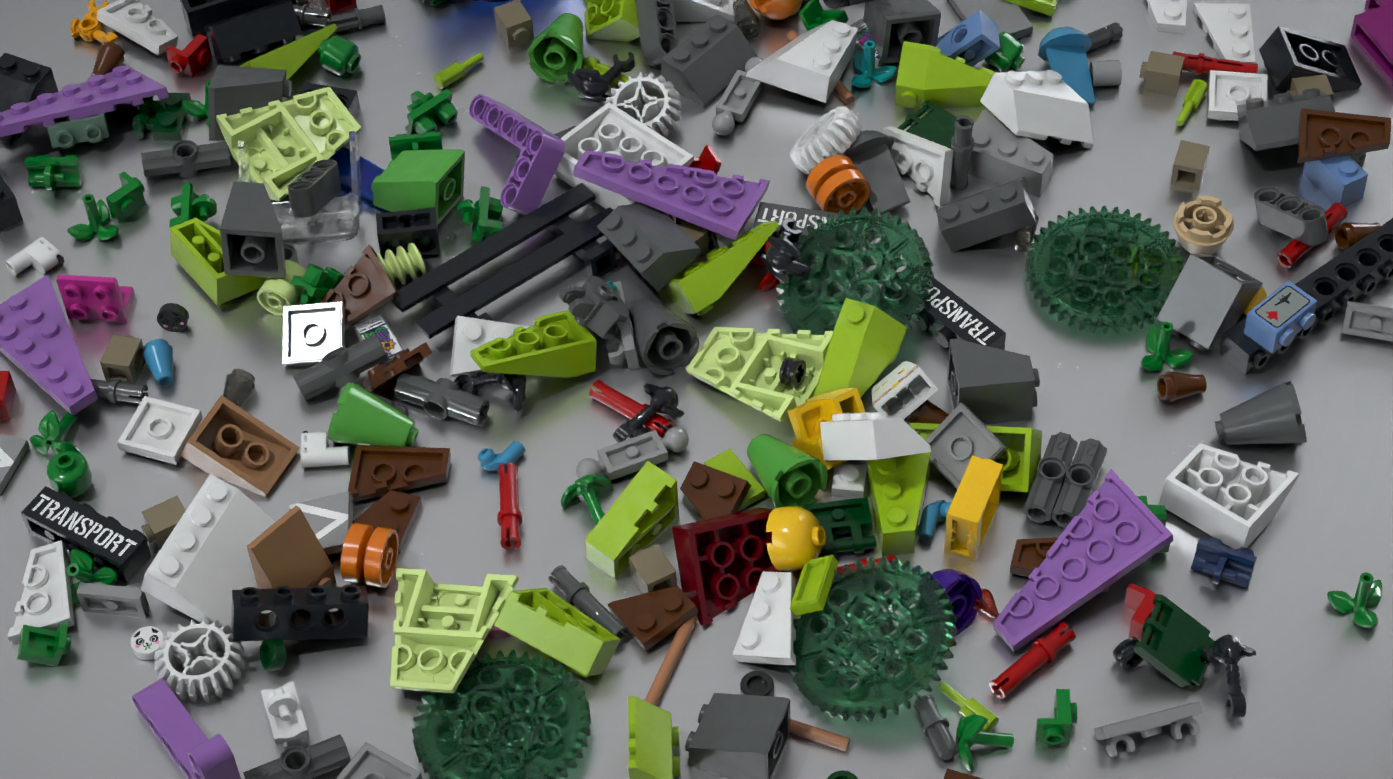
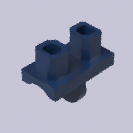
[1191,536,1257,588]

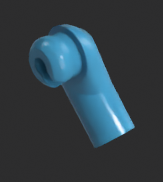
[478,441,525,471]
[917,500,952,539]

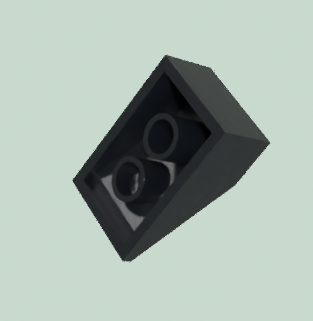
[1259,26,1362,93]
[0,53,58,147]

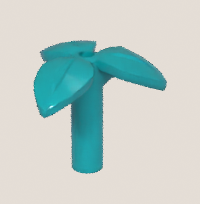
[851,40,897,88]

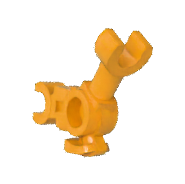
[70,0,118,45]

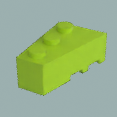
[170,217,268,306]
[867,452,931,556]
[584,461,679,579]
[494,588,621,677]

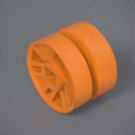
[806,155,871,215]
[340,523,399,588]

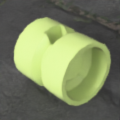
[257,259,306,317]

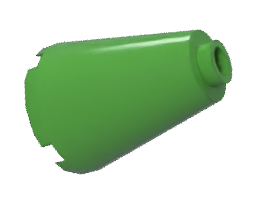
[528,13,583,83]
[327,382,419,447]
[747,434,828,508]

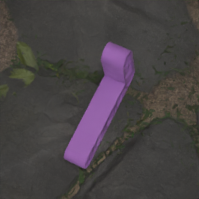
[469,94,565,215]
[132,678,241,779]

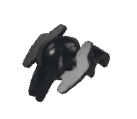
[567,52,635,103]
[760,218,811,283]
[454,373,527,412]
[613,383,685,443]
[1202,634,1256,718]

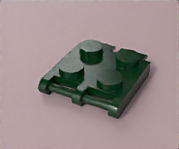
[898,100,957,149]
[1134,594,1215,688]

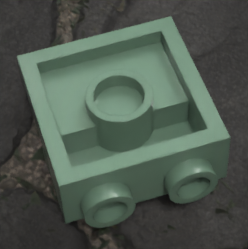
[47,113,109,149]

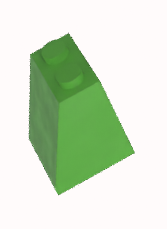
[371,149,465,224]

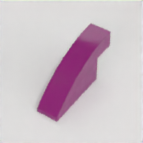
[1350,0,1393,86]

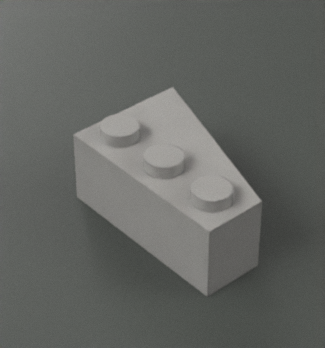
[968,109,1054,198]

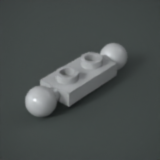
[712,57,764,136]
[576,427,689,481]

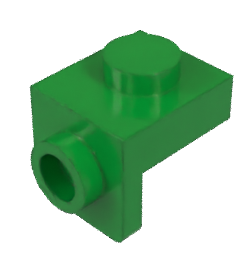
[799,0,849,31]
[106,171,146,223]
[17,622,72,667]
[1035,689,1077,745]

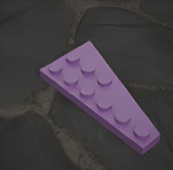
[0,66,169,137]
[573,150,770,241]
[0,275,98,416]
[993,469,1173,652]

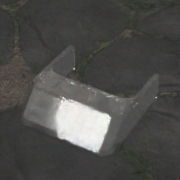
[238,131,362,245]

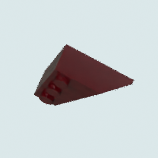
[672,508,786,626]

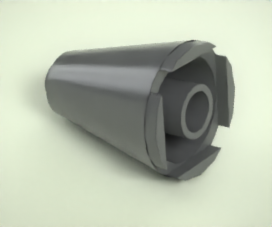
[629,298,700,375]
[1215,381,1307,445]

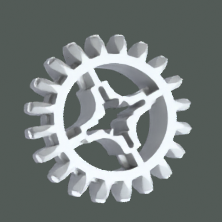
[606,72,682,138]
[789,106,862,175]
[154,618,245,705]

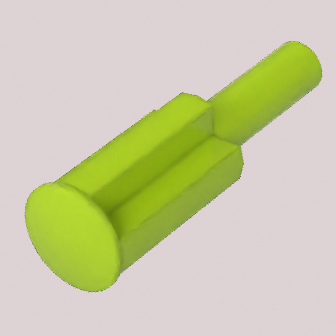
[433,52,484,89]
[1176,79,1208,126]
[939,682,999,732]

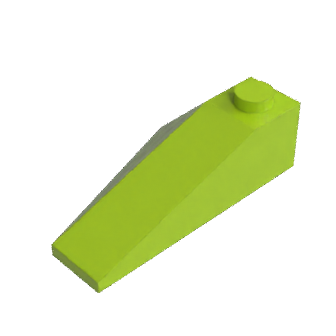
[240,23,337,80]
[662,221,779,316]
[910,423,1042,492]

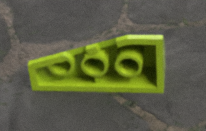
[895,41,996,109]
[814,298,907,397]
[470,310,597,378]

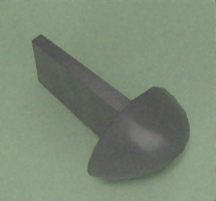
[843,130,910,217]

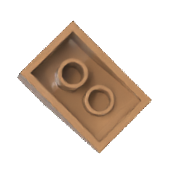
[180,395,300,497]
[247,506,336,612]

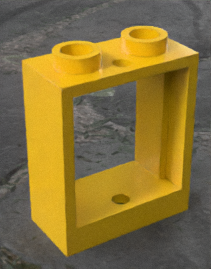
[944,455,1003,562]

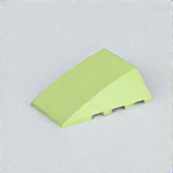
[216,87,361,202]
[686,327,833,422]
[390,568,519,694]

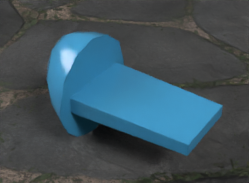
[1038,26,1096,106]

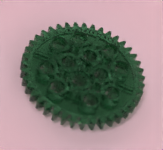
[1025,206,1184,334]
[776,207,934,335]
[788,557,958,723]
[412,650,592,779]

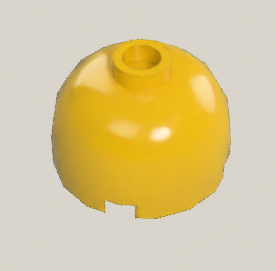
[766,506,826,572]

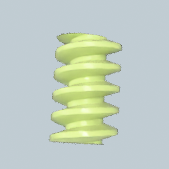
[376,243,426,284]

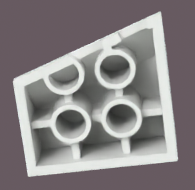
[746,20,858,103]
[980,70,1094,149]
[820,411,931,460]
[1158,443,1299,550]

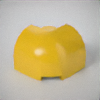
[787,387,865,470]

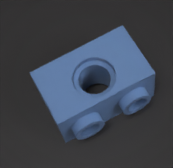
[937,10,1000,67]

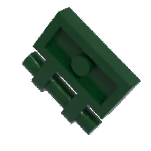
[132,93,191,141]
[804,497,876,556]

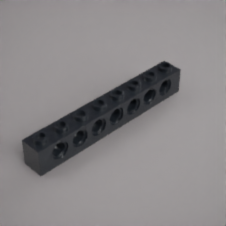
[1219,218,1393,375]

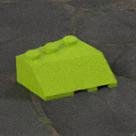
[583,0,640,42]
[628,696,681,779]

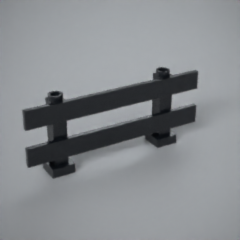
[391,183,617,339]

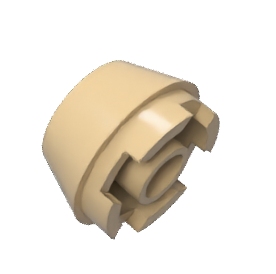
[1173,195,1234,254]

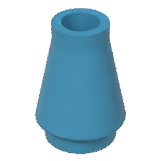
[142,339,174,386]

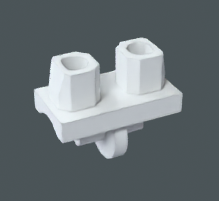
[261,681,309,747]

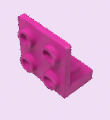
[56,275,135,322]

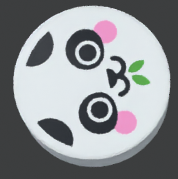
[130,626,165,660]

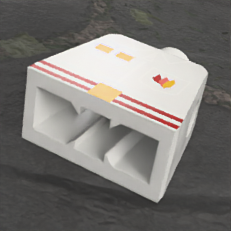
[872,361,939,420]

